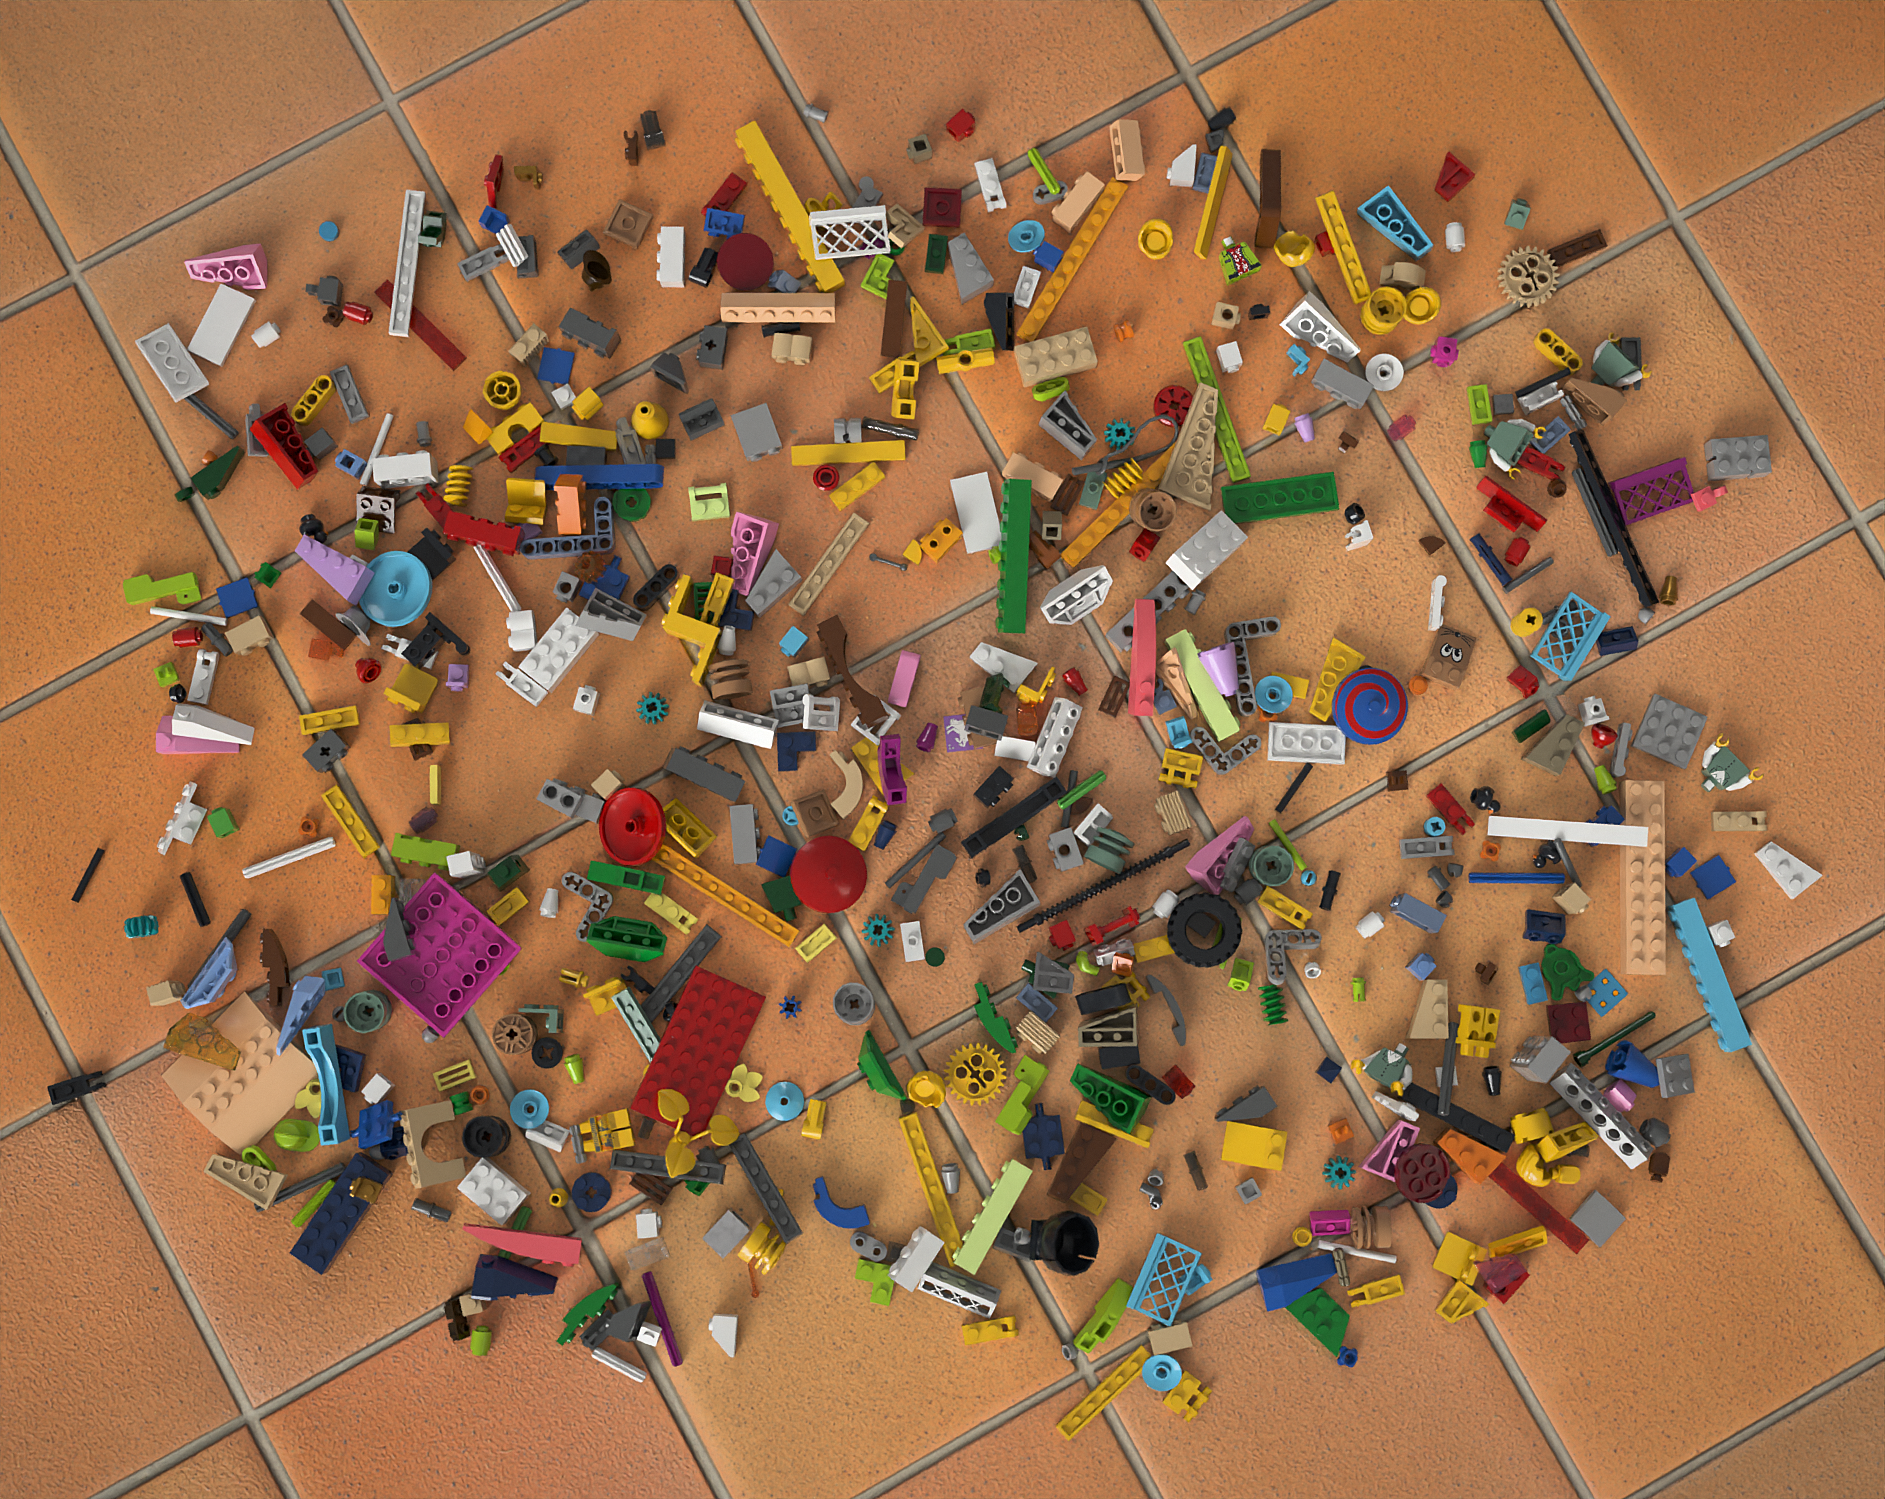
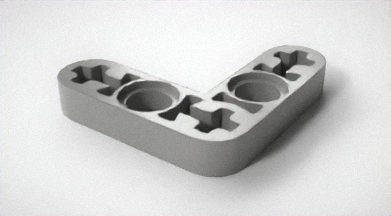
[1190,727,1261,775]
[562,872,614,942]
[1265,929,1322,985]

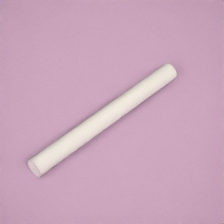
[360,413,394,486]
[150,606,228,626]
[1318,1240,1397,1263]

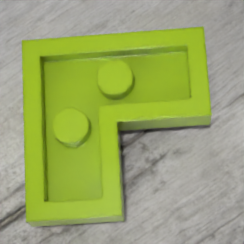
[861,254,894,299]
[855,1258,894,1306]

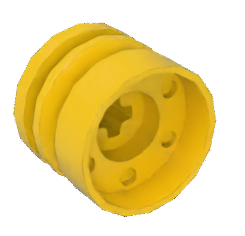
[1360,286,1407,335]
[737,1222,786,1275]

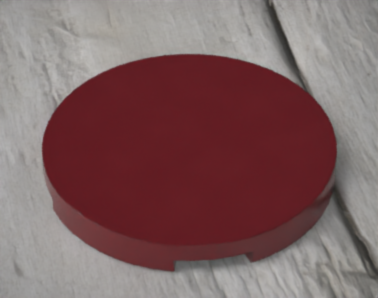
[717,233,774,291]
[1394,1143,1450,1203]

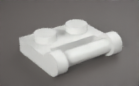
[803,694,840,731]
[851,695,901,746]

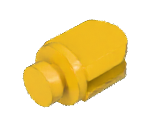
[559,968,590,988]
[1549,1164,1581,1184]

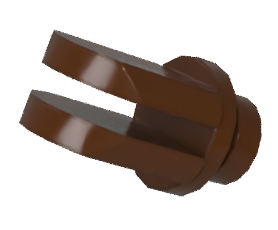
[1648,1152,1670,1183]

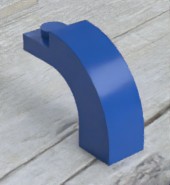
[813,1176,871,1229]

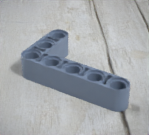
[520,497,615,560]

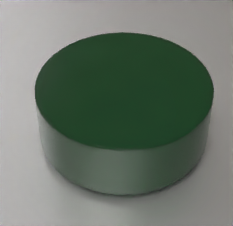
[174,487,195,502]
[925,947,945,967]

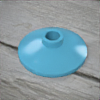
[1008,220,1045,252]
[1255,676,1293,713]
[765,1082,804,1121]
[510,1089,549,1129]
[1142,1354,1182,1391]

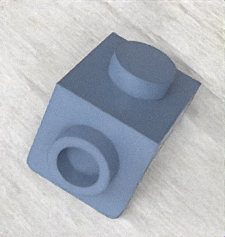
[768,270,801,293]

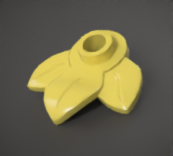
[725,1064,762,1102]
[295,1079,321,1118]

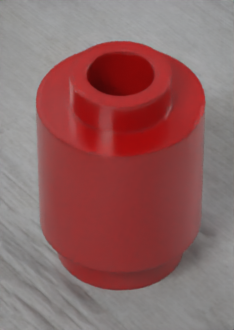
[343,301,373,325]
[1504,537,1531,567]
[172,627,203,648]

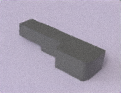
[891,845,956,914]

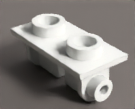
[1093,939,1135,966]

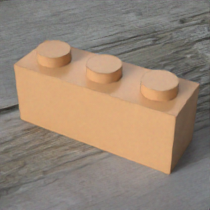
[1109,119,1145,181]
[1052,171,1105,233]
[1002,452,1063,503]

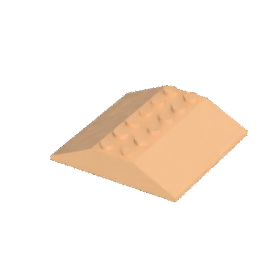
[162,992,319,1156]

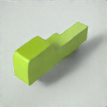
[123,572,202,605]
[995,1055,1050,1135]

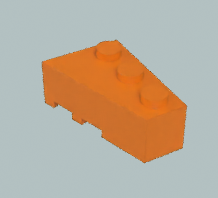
[554,474,587,535]
[1433,1128,1507,1185]

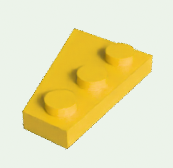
[851,737,915,796]

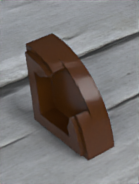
[1418,536,1445,556]
[1071,797,1093,815]

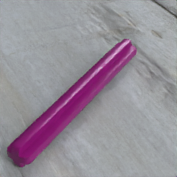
[642,1271,683,1367]

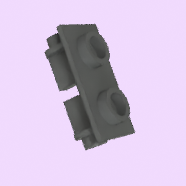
[579,1309,613,1351]

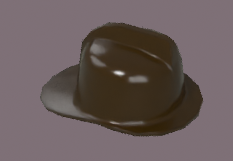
[582,250,612,291]

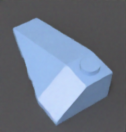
[276,976,325,1056]

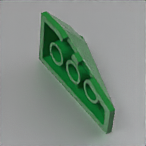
[1070,1063,1152,1134]

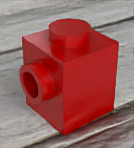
[946,108,975,143]
[1314,231,1335,257]
[1048,920,1076,951]

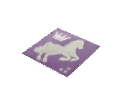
[943,714,983,752]

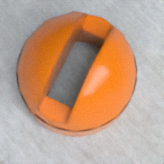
[201,450,218,466]

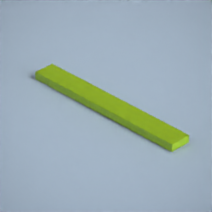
[1182,336,1251,484]

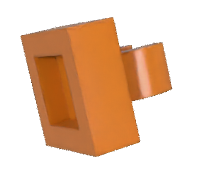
[1111,952,1134,977]
[1328,1118,1354,1144]

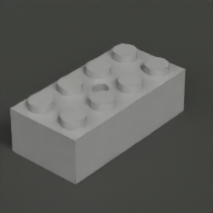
[1510,1036,1570,1083]

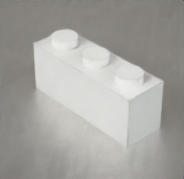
[657,227,685,287]
[446,851,486,879]
[887,1226,945,1292]

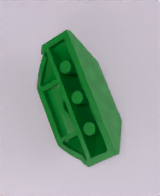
[587,916,667,962]
[857,1030,907,1100]

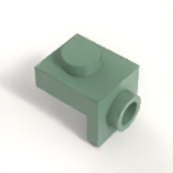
[1504,198,1531,230]

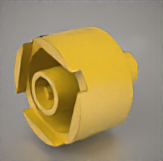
[1509,1108,1554,1145]

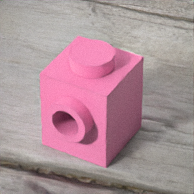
[1603,1079,1637,1113]

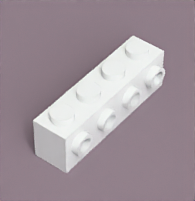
[1027,697,1083,778]
[697,700,778,749]

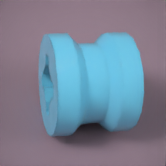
[782,806,799,826]
[1423,817,1445,837]

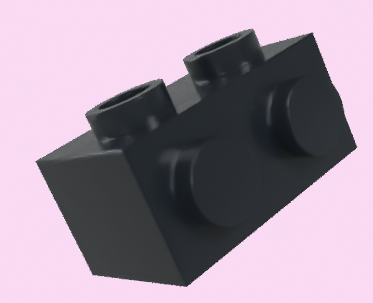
[973,766,1014,808]

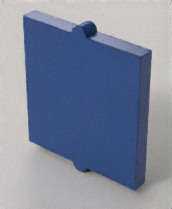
[537,347,575,385]
[216,577,258,618]
[756,835,797,877]
[1690,855,1736,900]

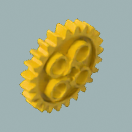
[944,1043,1007,1106]

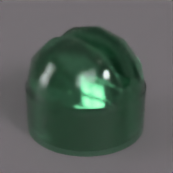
[1014,824,1029,841]

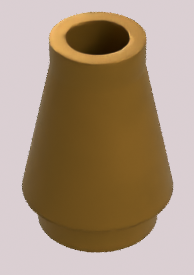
[1659,576,1678,606]

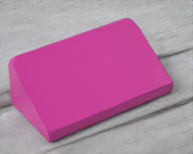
[1309,1210,1350,1236]

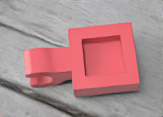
[1690,485,1728,512]

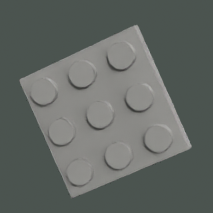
[1631,694,1708,770]

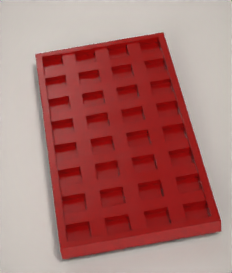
[630,965,766,1139]

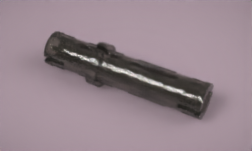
[862,416,919,441]

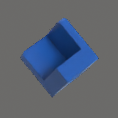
[478,205,510,234]

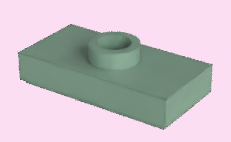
[1079,472,1107,510]

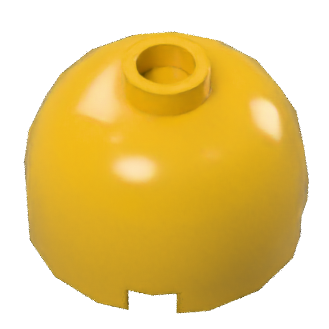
[483,371,522,410]

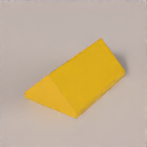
[663,798,717,858]

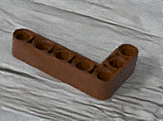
[1255,149,1281,248]

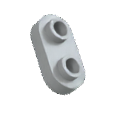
[850,1232,887,1261]

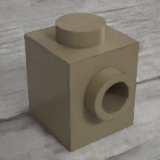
[906,133,932,164]
[1042,511,1062,540]

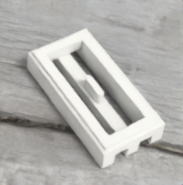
[496,224,528,267]

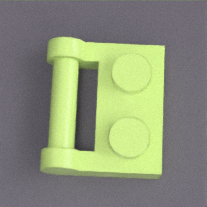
[688,483,730,521]

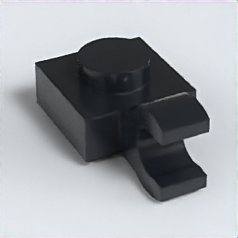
[621,966,655,994]

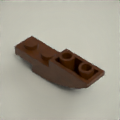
[260,928,290,1006]

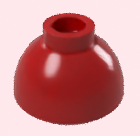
[813,464,840,491]
[355,658,382,684]
[1591,724,1618,749]

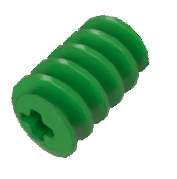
[1258,985,1288,1026]

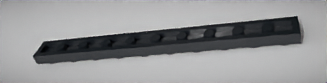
[1568,430,1659,608]

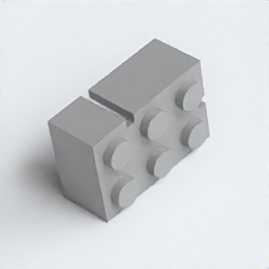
[1704,435,1772,481]

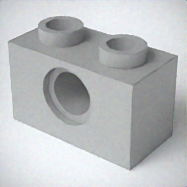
[1046,827,1084,872]

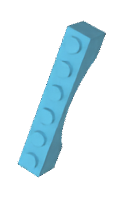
[302,1024,350,1146]

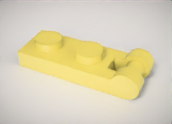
[644,893,699,935]

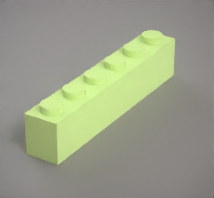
[1164,629,1241,742]
[952,1159,1033,1275]

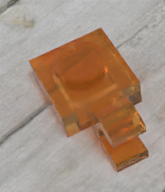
[308,638,344,661]

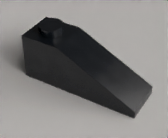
[984,292,1014,351]

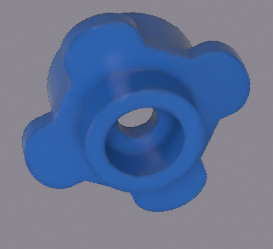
[1337,1346,1358,1368]

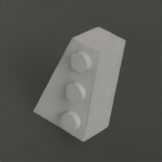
[948,233,994,305]
[575,588,646,641]

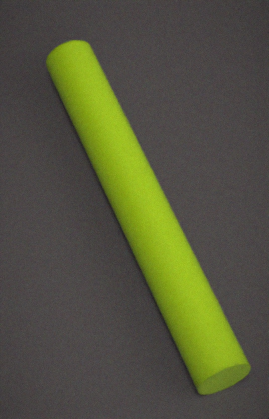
[1269,819,1308,871]

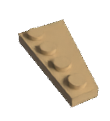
[203,1154,288,1210]

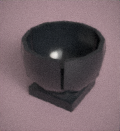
[1029,1211,1099,1276]

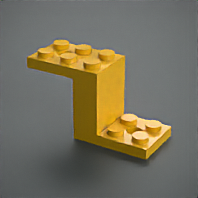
[661,574,722,687]

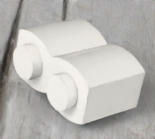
[506,610,537,652]

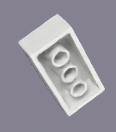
[1166,510,1248,590]
[518,607,599,693]

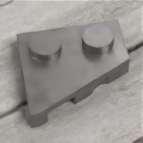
[1033,952,1074,994]

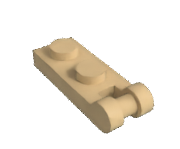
[1711,811,1767,831]

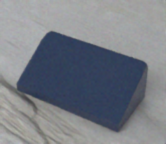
[1596,626,1639,656]

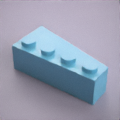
[1356,185,1433,261]

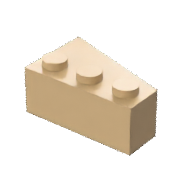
[1405,980,1449,1039]

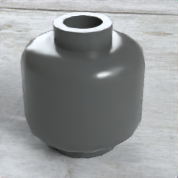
[1639,1118,1671,1147]

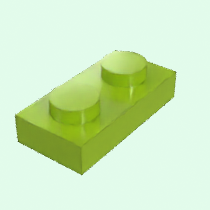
[1466,384,1493,425]

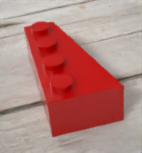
[250,403,319,490]
[443,511,525,557]

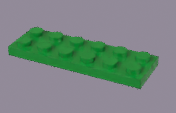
[1220,472,1340,524]

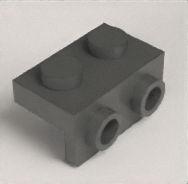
[678,398,725,440]

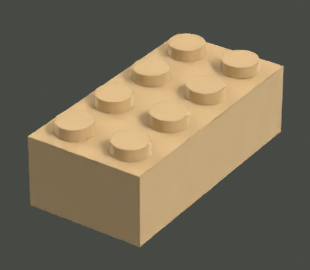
[1014,327,1098,388]

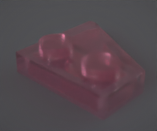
[1473,1253,1527,1294]

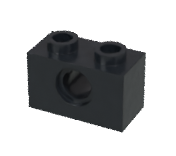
[401,625,446,670]

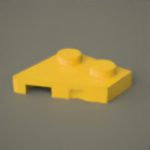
[1434,1279,1489,1324]

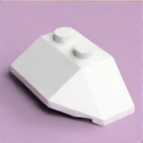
[1040,565,1113,625]

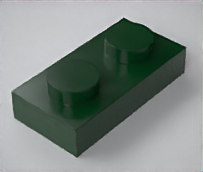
[925,234,948,274]

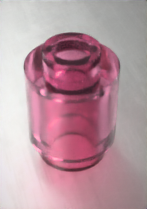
[1387,414,1416,442]

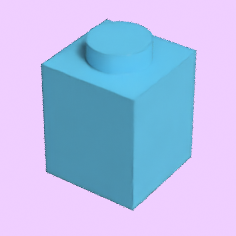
[779,626,809,658]

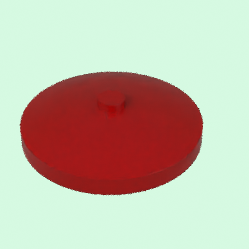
[599,788,666,865]
[790,836,867,913]

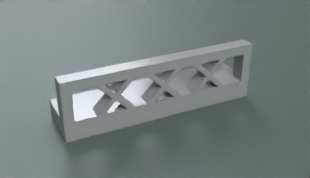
[917,1262,1001,1319]

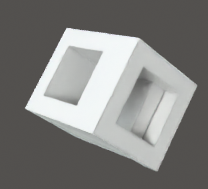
[1578,696,1609,727]

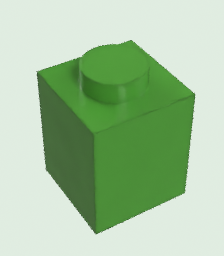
[207,807,239,838]

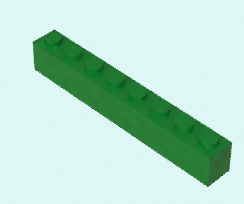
[995,479,1032,634]

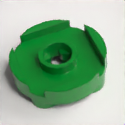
[612,488,651,522]

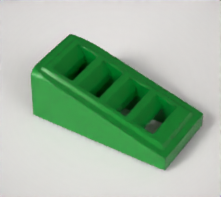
[693,582,714,622]

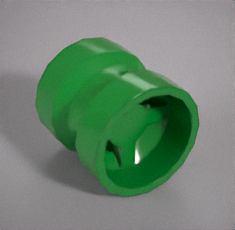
[449,1091,473,1116]

